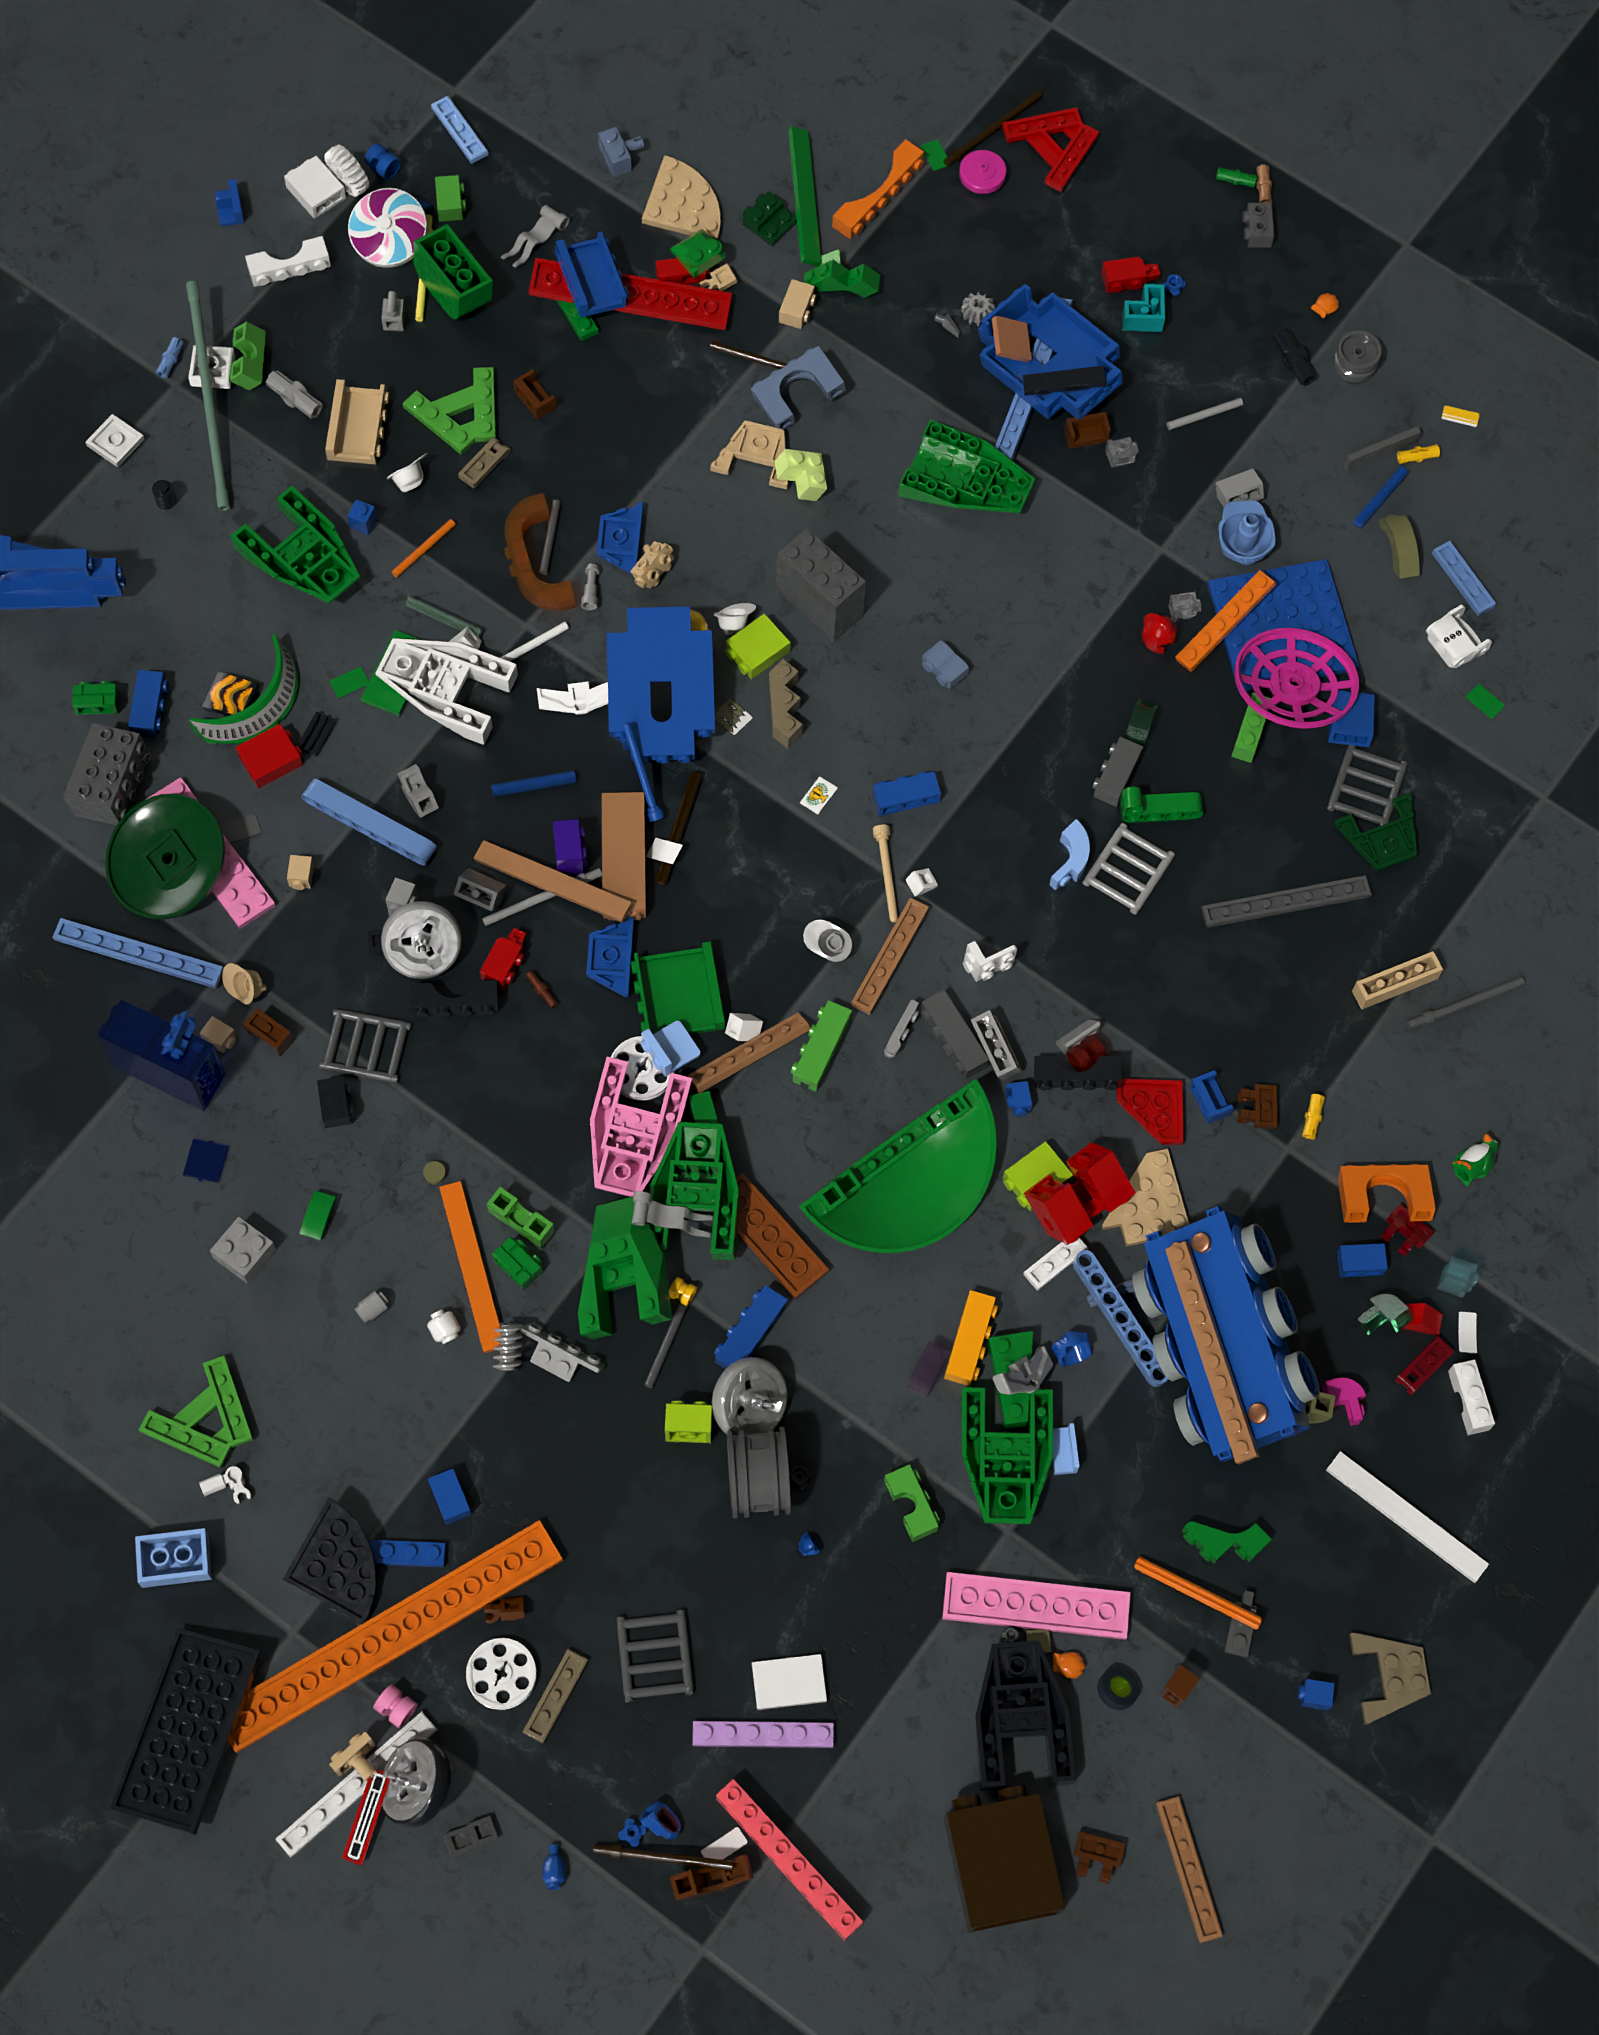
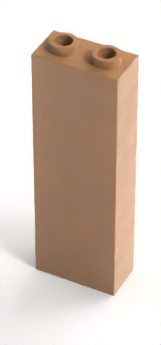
[602,792,646,921]

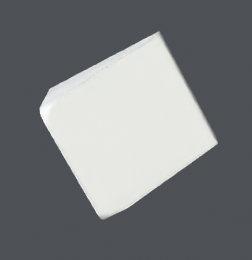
[906,868,938,896]

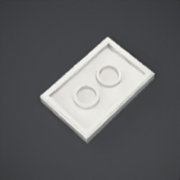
[752,1654,827,1710]

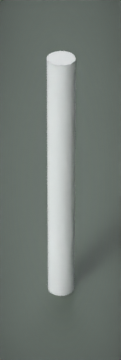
[500,622,569,662]

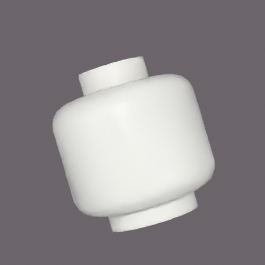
[427,1309,461,1344]

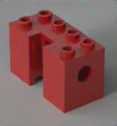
[1024,1142,1136,1245]

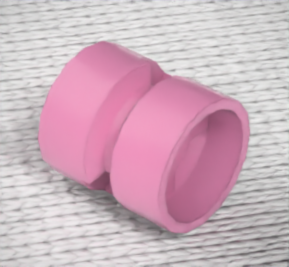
[373,1684,418,1729]

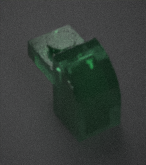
[1125,699,1158,748]
[1357,1294,1413,1335]

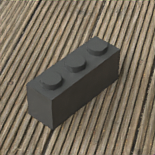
[1092,737,1143,807]

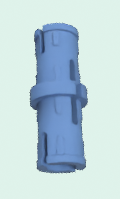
[156,337,184,378]

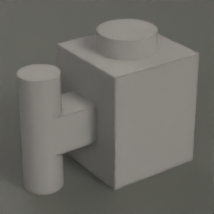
[382,291,405,331]

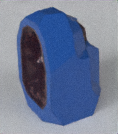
[639,1800,681,1840]

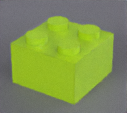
[665,1401,712,1443]

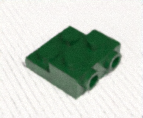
[742,191,797,247]

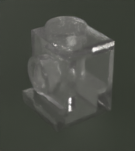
[1105,437,1138,468]
[1168,592,1201,623]

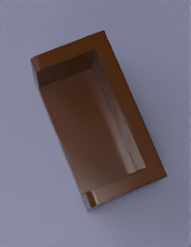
[513,369,557,420]
[1064,412,1110,449]
[243,1008,294,1057]
[1159,1665,1199,1709]

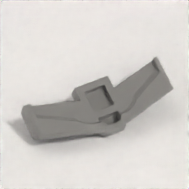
[993,1345,1054,1395]

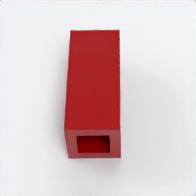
[656,258,709,285]

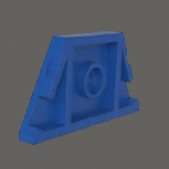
[597,502,643,575]
[586,917,634,997]

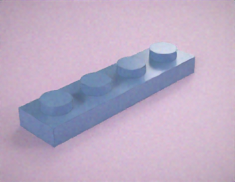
[1432,541,1496,616]

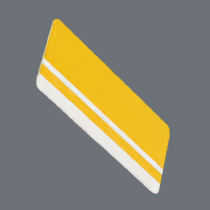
[1442,406,1479,427]

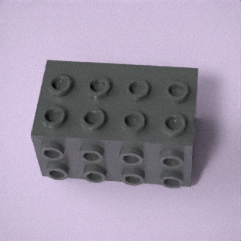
[63,723,151,826]

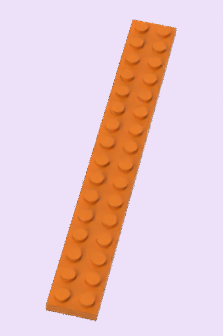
[230,1520,563,1754]

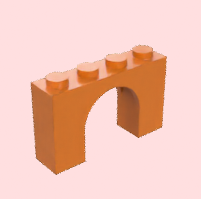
[1337,1164,1436,1223]

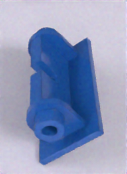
[161,1011,196,1059]

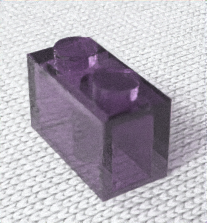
[908,1341,949,1397]

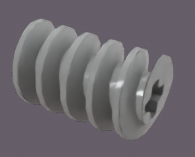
[493,1323,523,1371]

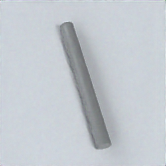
[1167,398,1243,430]

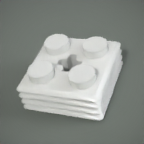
[189,345,235,389]

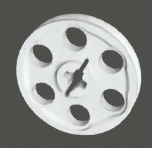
[611,1036,675,1101]
[466,1638,537,1710]

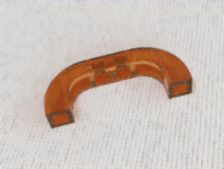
[504,493,576,611]

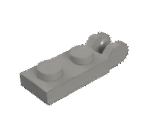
[884,999,920,1059]

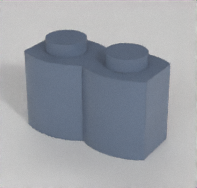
[922,640,969,689]

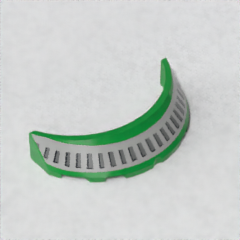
[188,634,299,745]

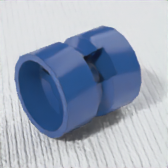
[364,143,401,180]

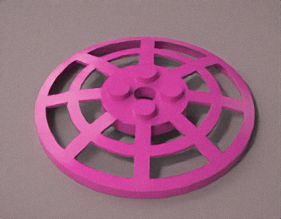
[1234,628,1359,728]

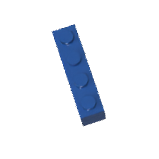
[714,1285,788,1369]

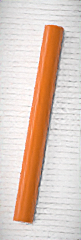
[391,519,456,578]

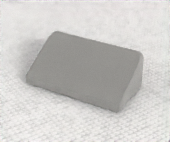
[1056,1020,1101,1054]

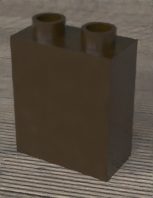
[944,1785,1065,1933]

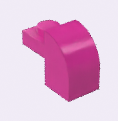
[1322,1378,1366,1426]

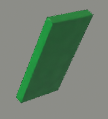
[361,630,421,716]

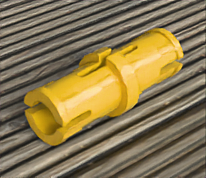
[1397,444,1440,464]
[1302,1094,1325,1140]

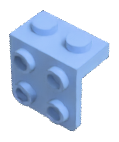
[640,1021,700,1077]

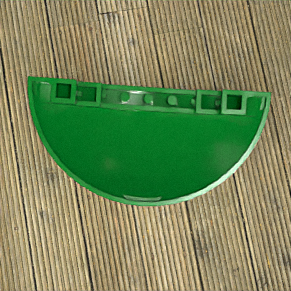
[798,1078,997,1253]

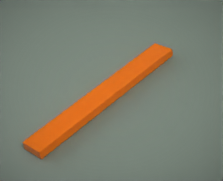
[439,1181,500,1353]

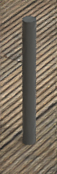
[539,500,561,575]
[644,1304,687,1388]

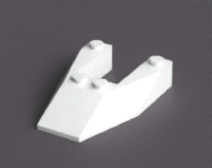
[376,638,518,745]

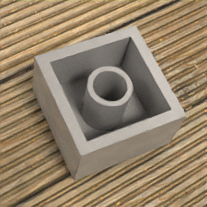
[210,1216,276,1284]

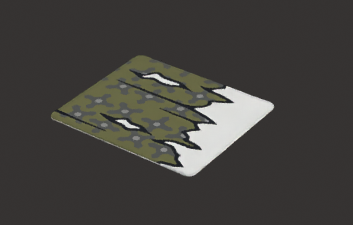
[715,699,752,735]

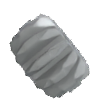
[961,291,995,326]

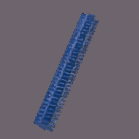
[1353,466,1409,529]
[491,770,576,797]

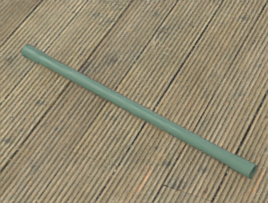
[186,281,230,511]

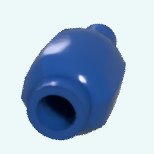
[542,1844,566,1890]

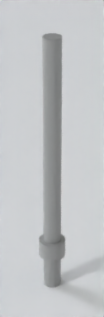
[482,868,602,926]

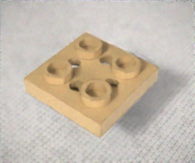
[329,1732,377,1781]

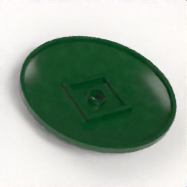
[105,794,225,920]

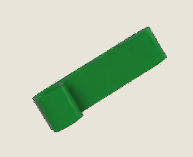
[1120,787,1203,823]

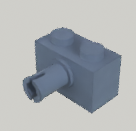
[598,127,644,177]

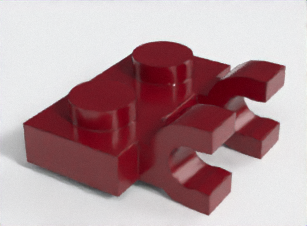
[1380,1204,1435,1257]

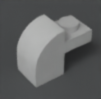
[397,764,439,818]

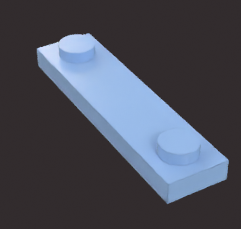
[431,96,488,164]

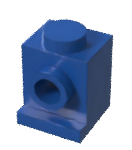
[1004,1081,1032,1117]

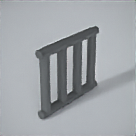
[1327,745,1408,826]
[319,1009,412,1083]
[617,1609,694,1703]

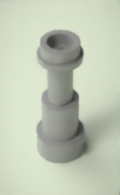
[581,564,600,610]

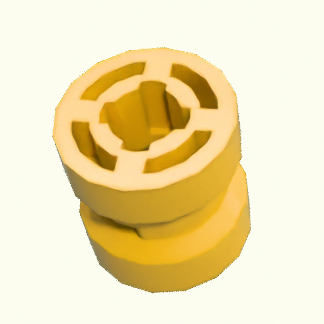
[669,1277,698,1306]

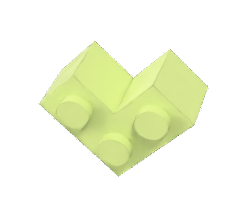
[775,449,827,501]

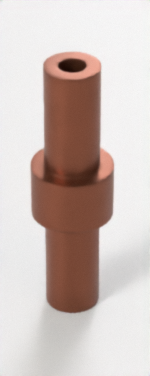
[526,971,558,1009]

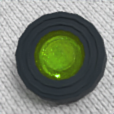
[1097,1668,1139,1710]

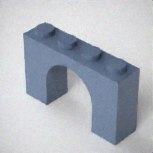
[751,346,846,430]

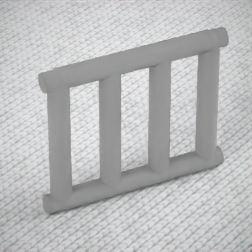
[1082,823,1175,915]

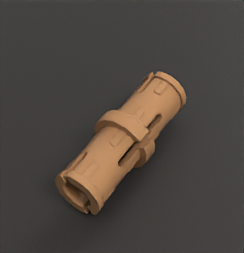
[1256,165,1272,203]

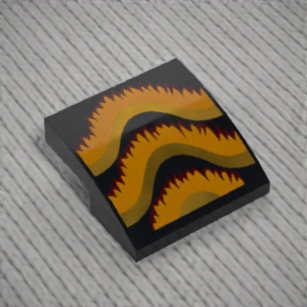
[202,672,259,717]

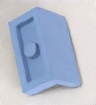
[1052,1423,1079,1475]

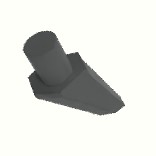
[934,313,960,339]

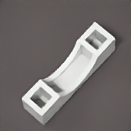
[245,236,331,287]

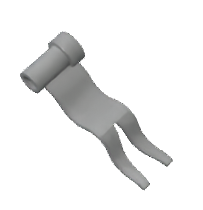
[501,205,570,268]
[632,1191,713,1238]

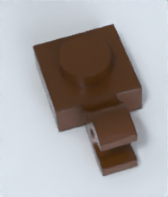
[484,1597,525,1624]

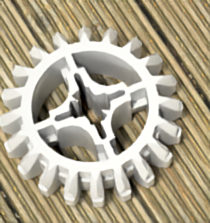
[324,144,369,197]

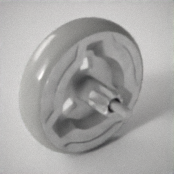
[381,901,462,979]
[712,1357,787,1435]

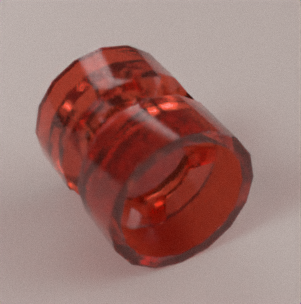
[1066,1035,1107,1072]

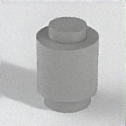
[354,1291,389,1323]

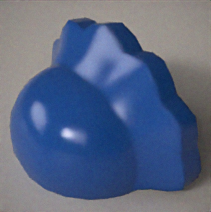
[798,1532,821,1555]

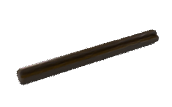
[655,771,702,885]

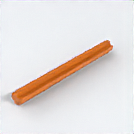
[1134,1557,1262,1629]

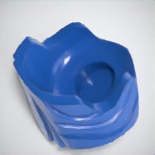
[1051,1331,1091,1367]

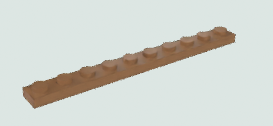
[1165,1241,1260,1464]

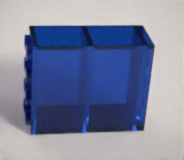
[98,999,226,1111]

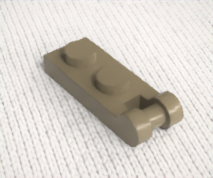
[458,437,511,489]

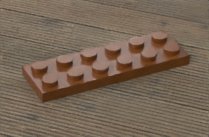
[736,1173,829,1300]

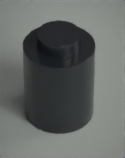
[152,480,176,510]

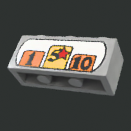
[971,1010,1023,1081]

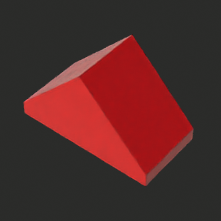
[1395,1303,1443,1336]

